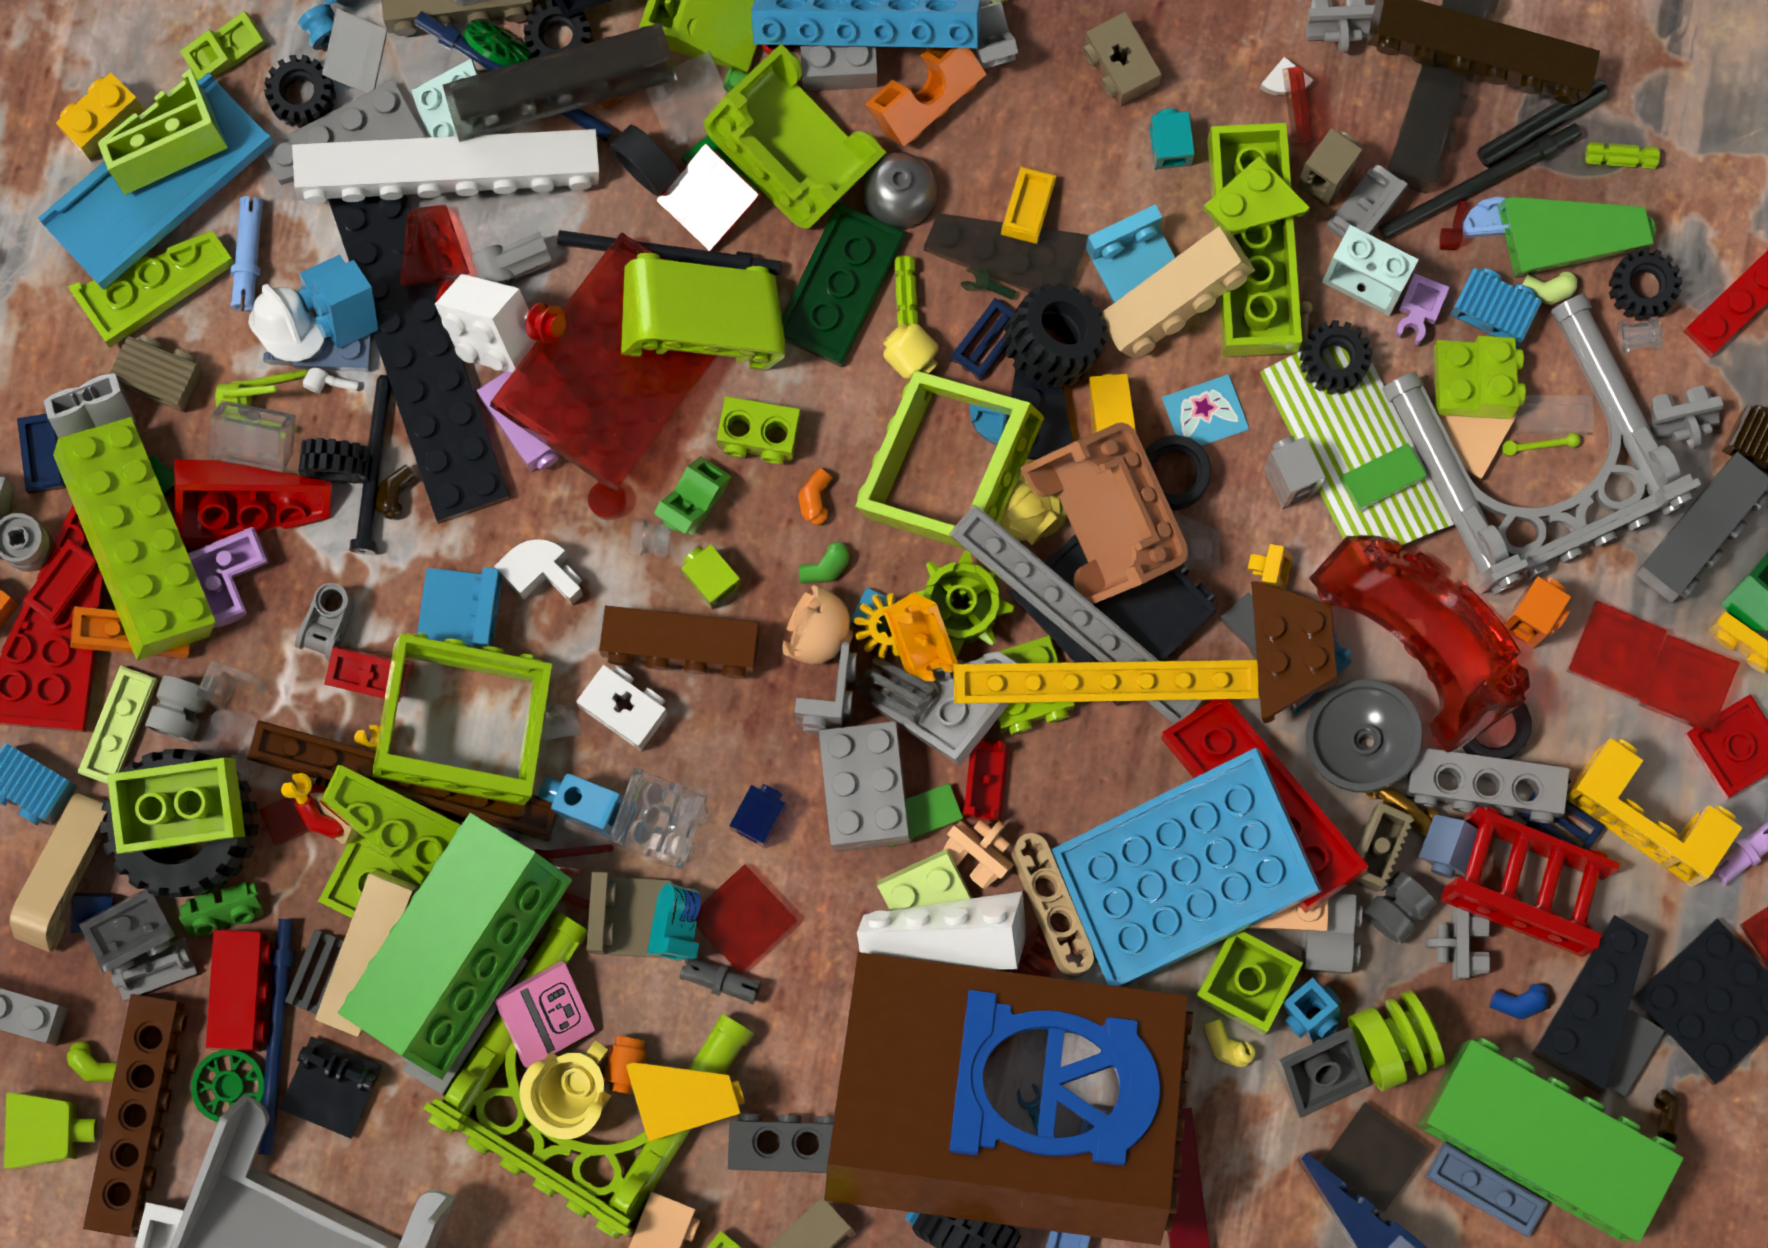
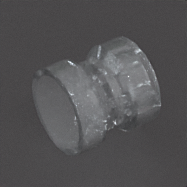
[629,517,672,560]

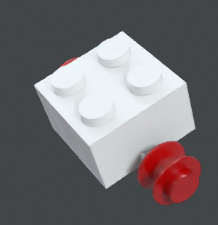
[435,274,566,374]

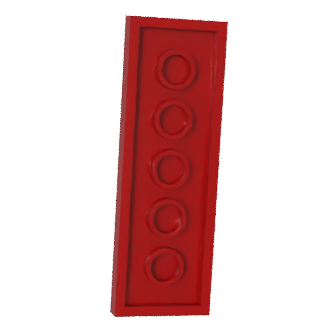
[1161,699,1369,913]

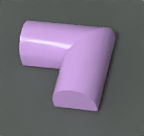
[188,527,269,628]

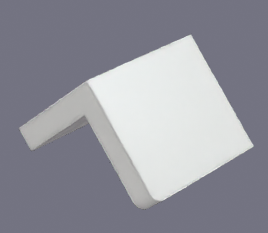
[135,1202,184,1248]

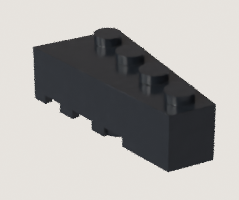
[1531,915,1649,1094]

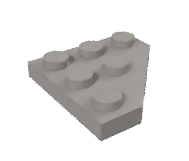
[871,651,1016,766]

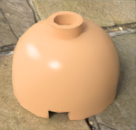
[782,585,853,665]

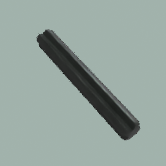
[1477,78,1609,167]

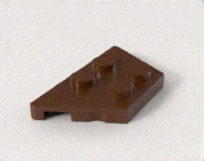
[1251,581,1338,724]

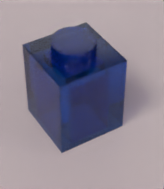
[729,784,786,848]

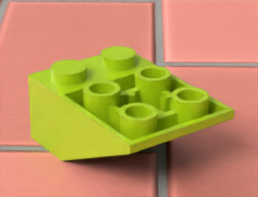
[639,0,758,74]

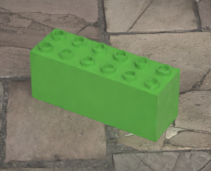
[338,813,573,1080]
[1416,1037,1684,1243]

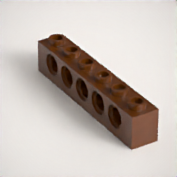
[83,994,188,1237]

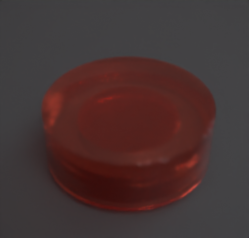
[588,480,627,520]

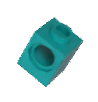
[1149,108,1195,170]

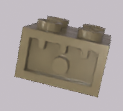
[587,872,672,958]

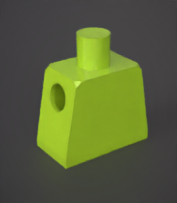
[4,1093,99,1170]

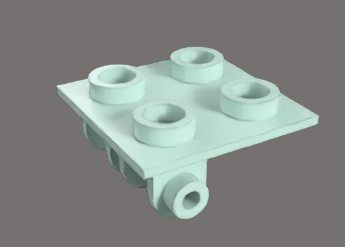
[411,59,497,138]

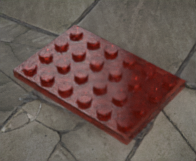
[490,232,719,493]

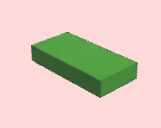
[1340,443,1427,511]
[890,783,963,847]

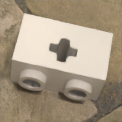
[576,665,668,751]

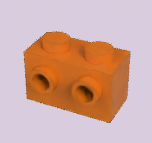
[1501,576,1571,648]

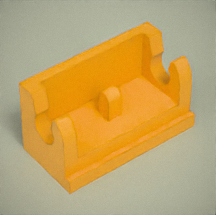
[883,592,958,682]

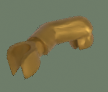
[1364,787,1441,835]

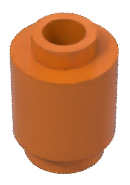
[603,1036,648,1095]

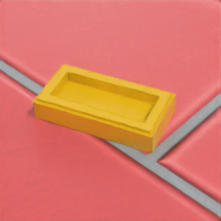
[1001,166,1057,244]

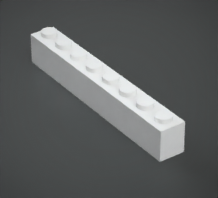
[292,129,599,204]

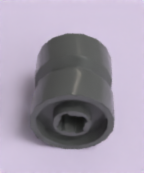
[1363,871,1437,945]

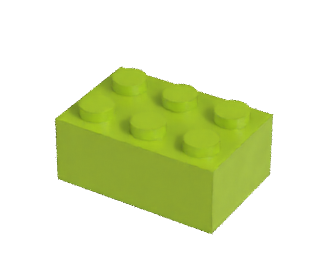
[107,758,245,854]

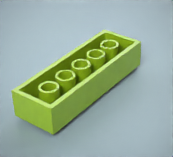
[1207,123,1302,357]
[53,417,216,660]

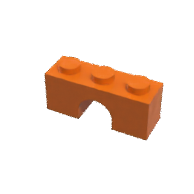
[865,47,987,147]

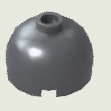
[863,152,937,230]

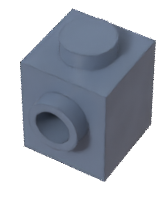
[1419,814,1478,879]

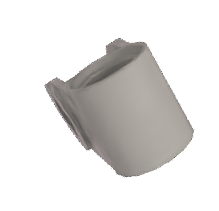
[295,583,354,660]

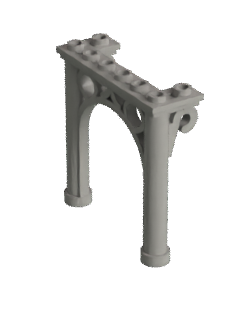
[1382,293,1701,595]

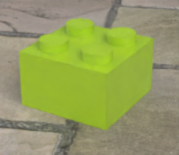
[1193,931,1303,1036]

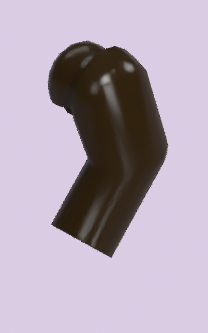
[376,464,417,520]
[1653,1089,1682,1144]

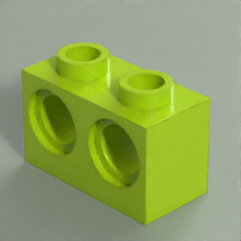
[716,396,801,464]

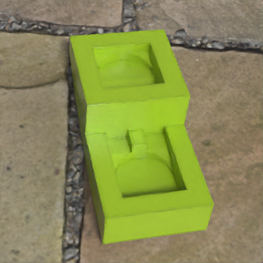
[180,11,268,81]

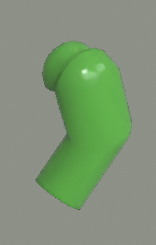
[799,542,850,584]

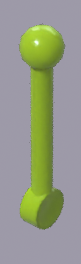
[1501,433,1581,457]

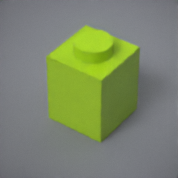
[681,544,741,609]

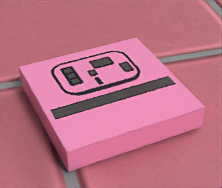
[494,961,595,1068]

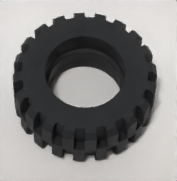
[100,749,259,898]

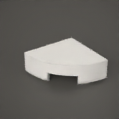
[1260,57,1313,95]

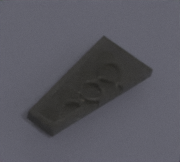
[923,213,1089,293]

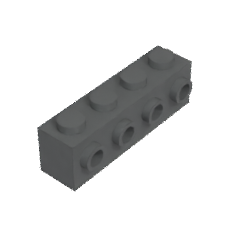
[1635,452,1768,603]

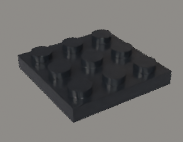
[1631,918,1768,1085]

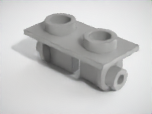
[111,937,197,1001]

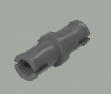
[680,959,762,1005]

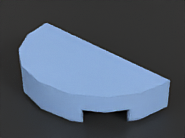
[1461,197,1509,238]

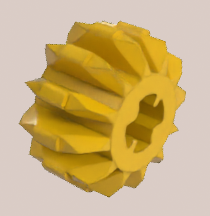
[853,593,899,658]

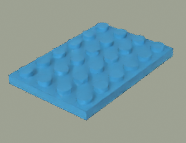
[1051,748,1323,987]

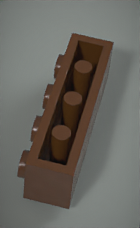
[599,605,760,679]

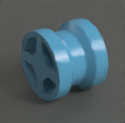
[298,4,334,50]

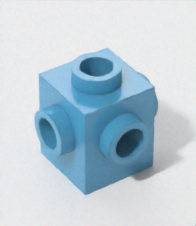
[1283,977,1343,1043]

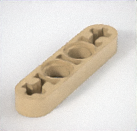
[1011,833,1094,978]

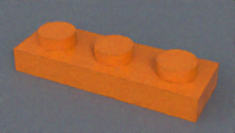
[70,606,190,659]

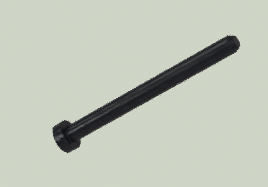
[349,375,391,555]

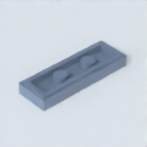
[1424,1142,1548,1237]

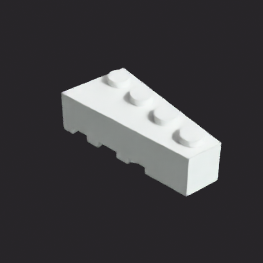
[857,891,1027,970]

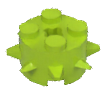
[909,551,1014,655]

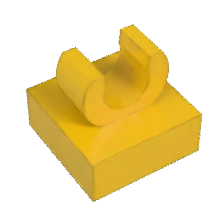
[1247,544,1293,590]

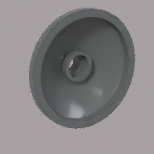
[1306,679,1423,793]

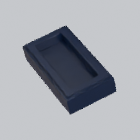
[17,414,66,494]

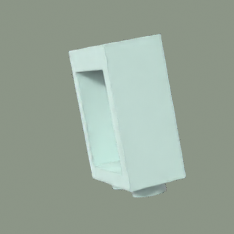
[1322,225,1419,316]

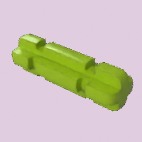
[1585,142,1660,169]
[895,256,918,326]

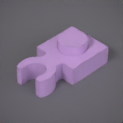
[1395,273,1449,346]

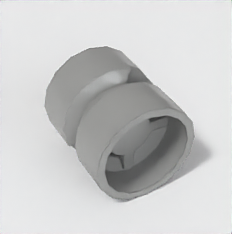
[0,513,54,572]
[145,675,211,743]

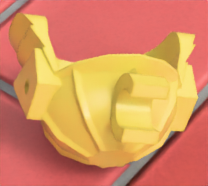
[999,459,1067,545]
[519,1041,611,1140]

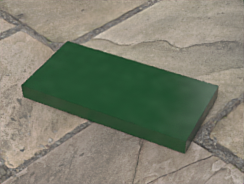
[782,202,906,367]

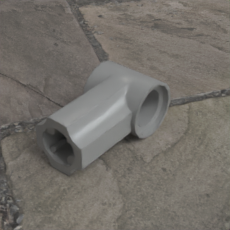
[471,232,553,286]

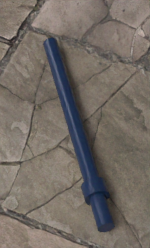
[414,11,614,142]
[257,919,295,1155]

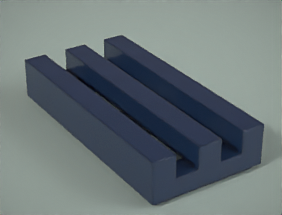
[950,298,1014,381]
[1517,791,1605,850]

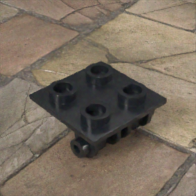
[279,1036,383,1139]

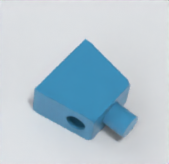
[539,773,636,843]

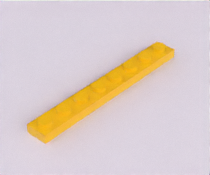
[953,660,1259,704]

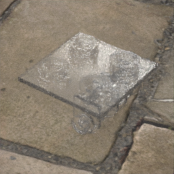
[642,51,727,150]

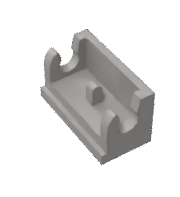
[1325,164,1408,240]

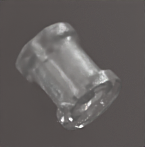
[1617,316,1663,355]

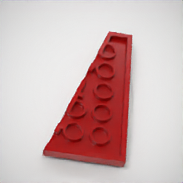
[0,505,105,733]

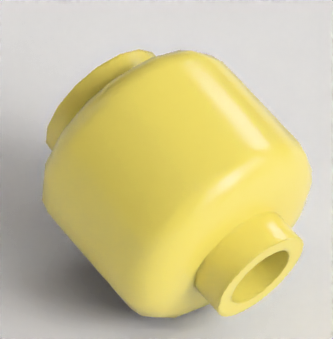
[883,322,939,379]

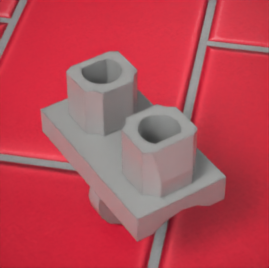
[1306,0,1375,52]
[1650,385,1723,449]
[1426,908,1490,981]

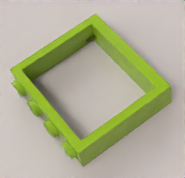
[855,371,1045,550]
[372,632,552,805]

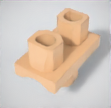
[943,819,1014,889]

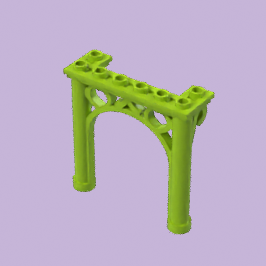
[423,911,754,1239]

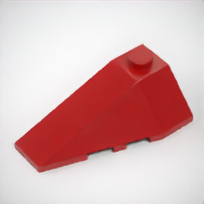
[173,459,331,549]

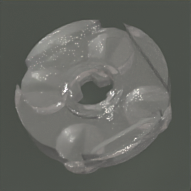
[192,709,267,783]

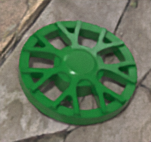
[464,21,530,69]
[191,1050,264,1122]

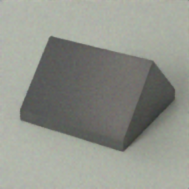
[1273,1027,1370,1118]

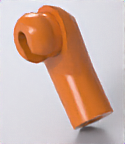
[798,467,833,525]

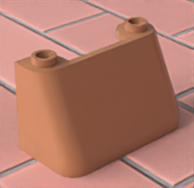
[1020,422,1188,604]

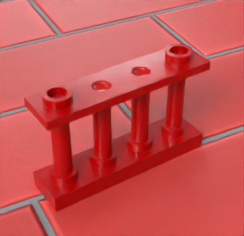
[1441,807,1620,957]

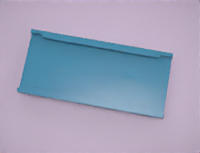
[38,72,275,290]

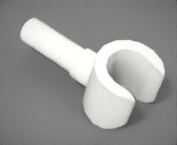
[303,367,358,394]

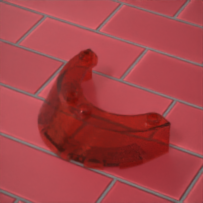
[1309,535,1530,753]

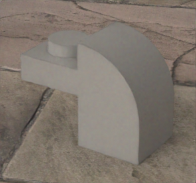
[972,0,1018,69]

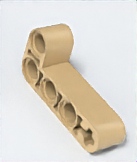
[10,793,108,953]

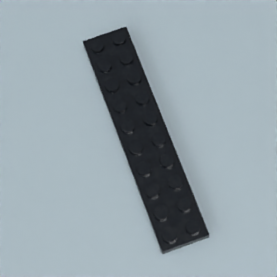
[328,195,510,524]

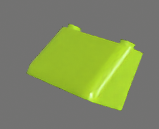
[704,44,887,229]
[621,253,785,371]

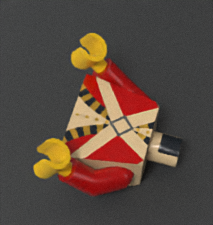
[281,725,380,844]

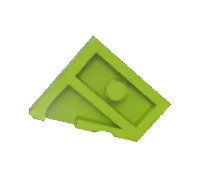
[1203,156,1310,235]

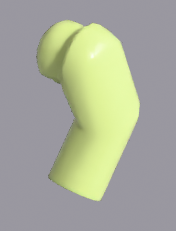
[1522,272,1577,305]

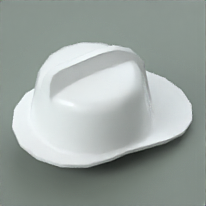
[248,284,324,362]

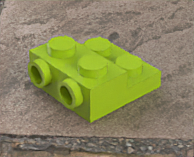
[1433,336,1526,419]
[977,635,1075,735]

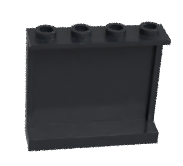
[1009,534,1217,707]

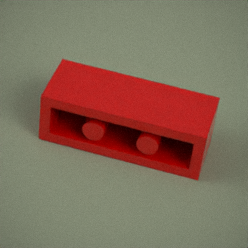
[205,930,272,1052]

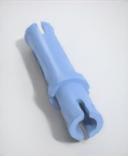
[230,196,264,311]

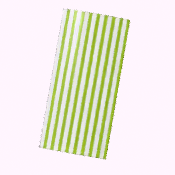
[1260,345,1454,567]

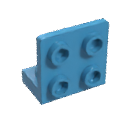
[417,567,503,650]

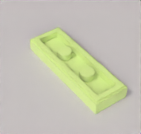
[77,666,159,785]

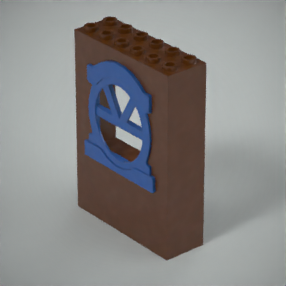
[824,952,1193,1245]

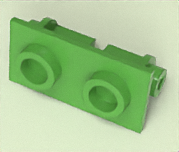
[179,881,265,938]

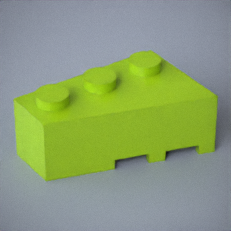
[98,68,228,195]

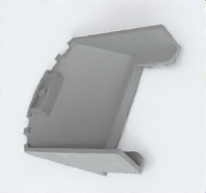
[170,1094,456,1248]

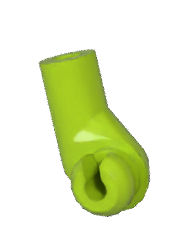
[67,1041,117,1082]

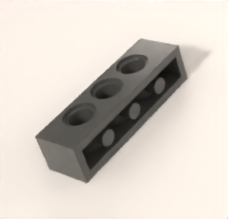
[728,1114,834,1173]

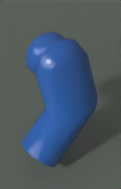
[1489,984,1549,1019]

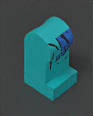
[647,883,701,961]

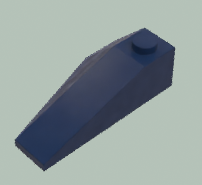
[1297,1153,1428,1248]

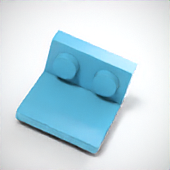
[1086,204,1175,303]

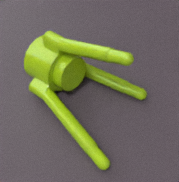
[215,370,308,433]

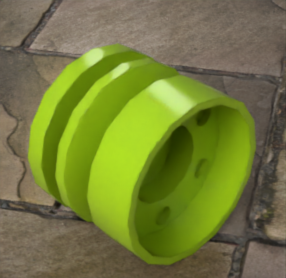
[1348,990,1445,1092]

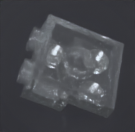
[608,768,708,870]

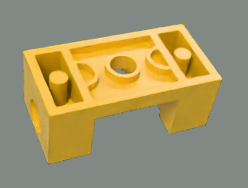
[1566,738,1743,887]

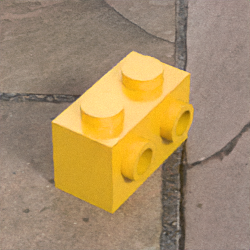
[55,72,145,162]

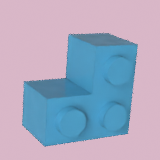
[298,254,378,349]

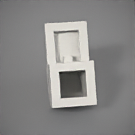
[494,539,583,606]

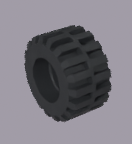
[1003,283,1108,388]
[912,1213,1021,1248]

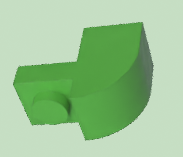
[654,456,732,535]

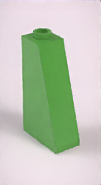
[1497,197,1656,278]

